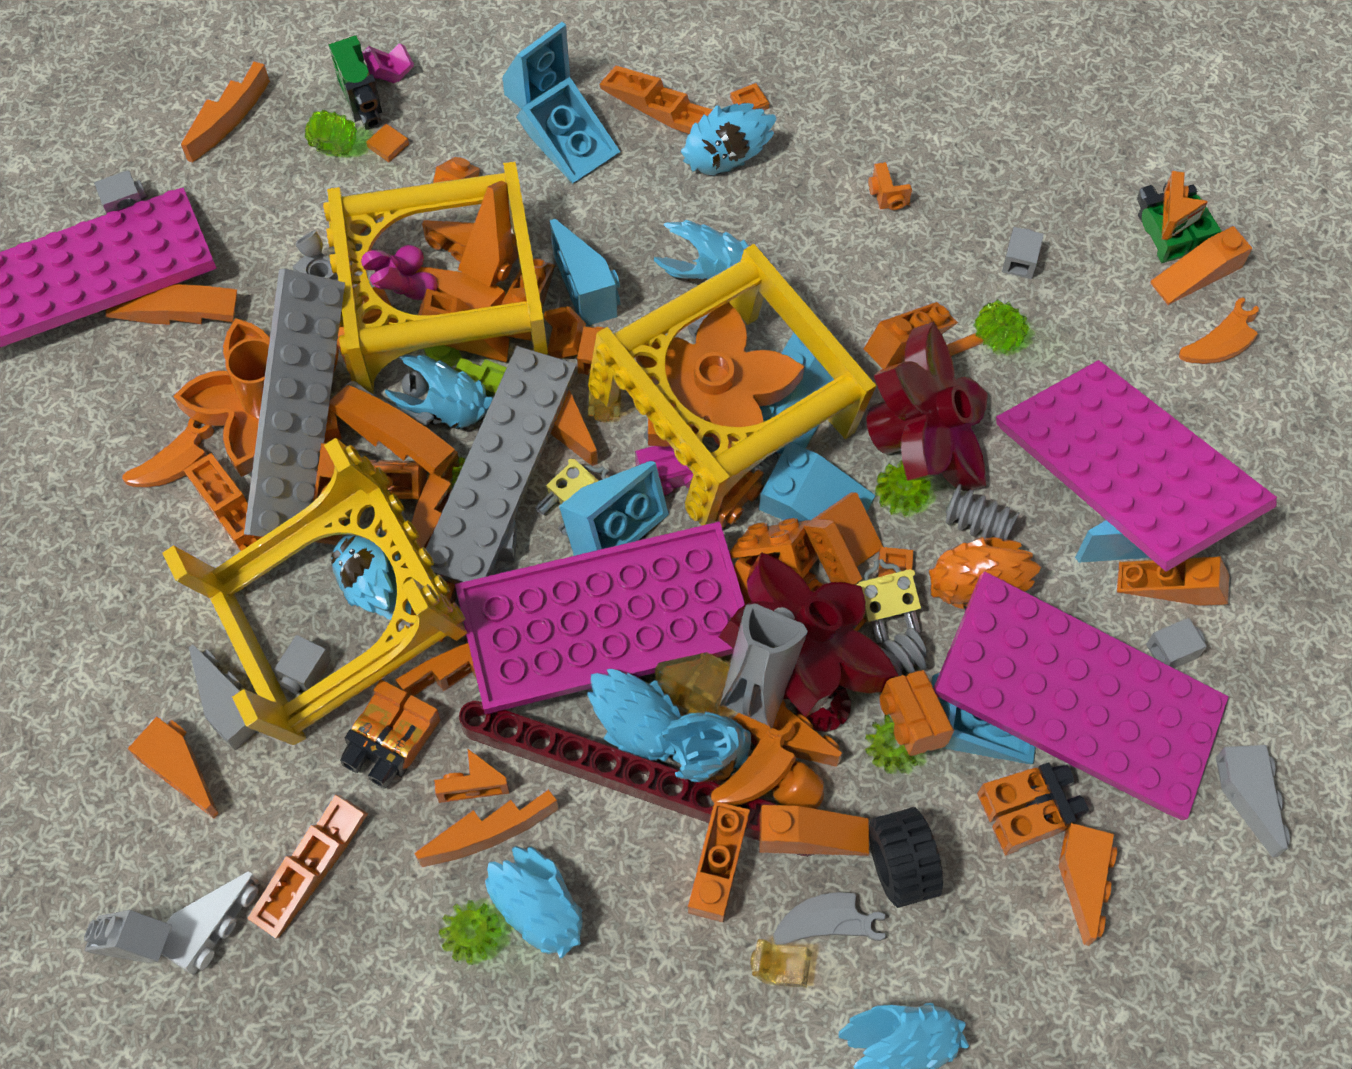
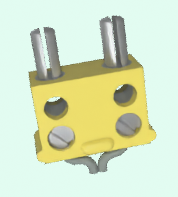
[535,459,608,536]
[855,559,921,643]

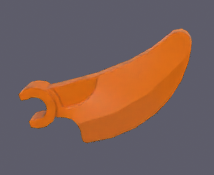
[1179,297,1259,364]
[122,418,215,487]
[711,715,796,805]

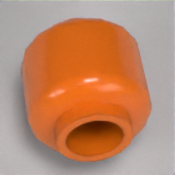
[772,761,824,809]

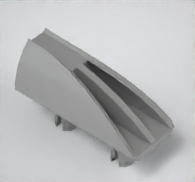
[719,604,808,729]

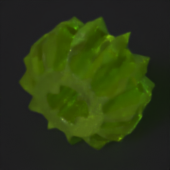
[305,110,357,157]
[973,299,1030,354]
[875,459,931,518]
[865,715,924,774]
[439,900,502,965]

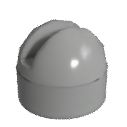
[295,230,323,257]
[402,372,428,398]

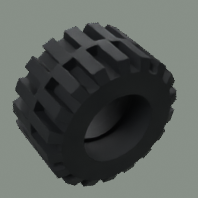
[869,807,943,908]

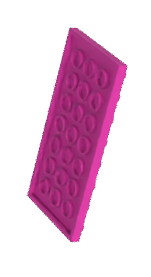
[0,187,217,347]
[996,360,1277,571]
[455,521,745,714]
[933,571,1229,821]

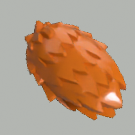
[929,537,1041,609]

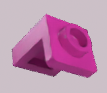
[362,43,414,84]

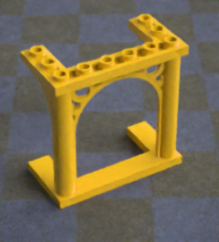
[323,161,548,395]
[588,244,876,526]
[162,438,467,745]

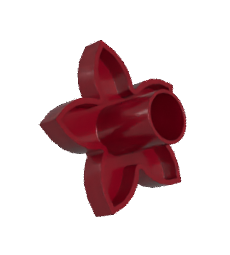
[867,322,988,491]
[718,552,899,717]

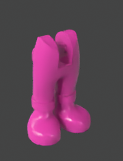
[361,245,437,301]

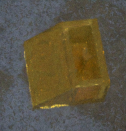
[655,652,730,716]

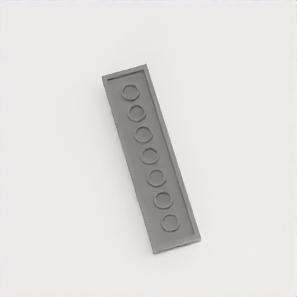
[244,269,345,537]
[426,346,577,584]

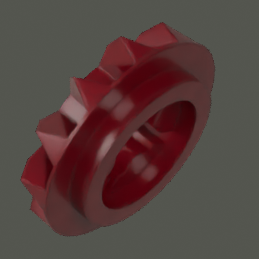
[796,685,851,732]

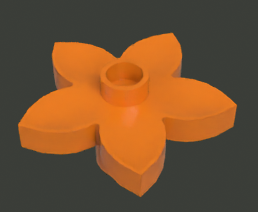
[635,302,804,449]
[173,318,342,477]

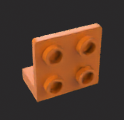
[803,492,883,584]
[729,518,819,578]

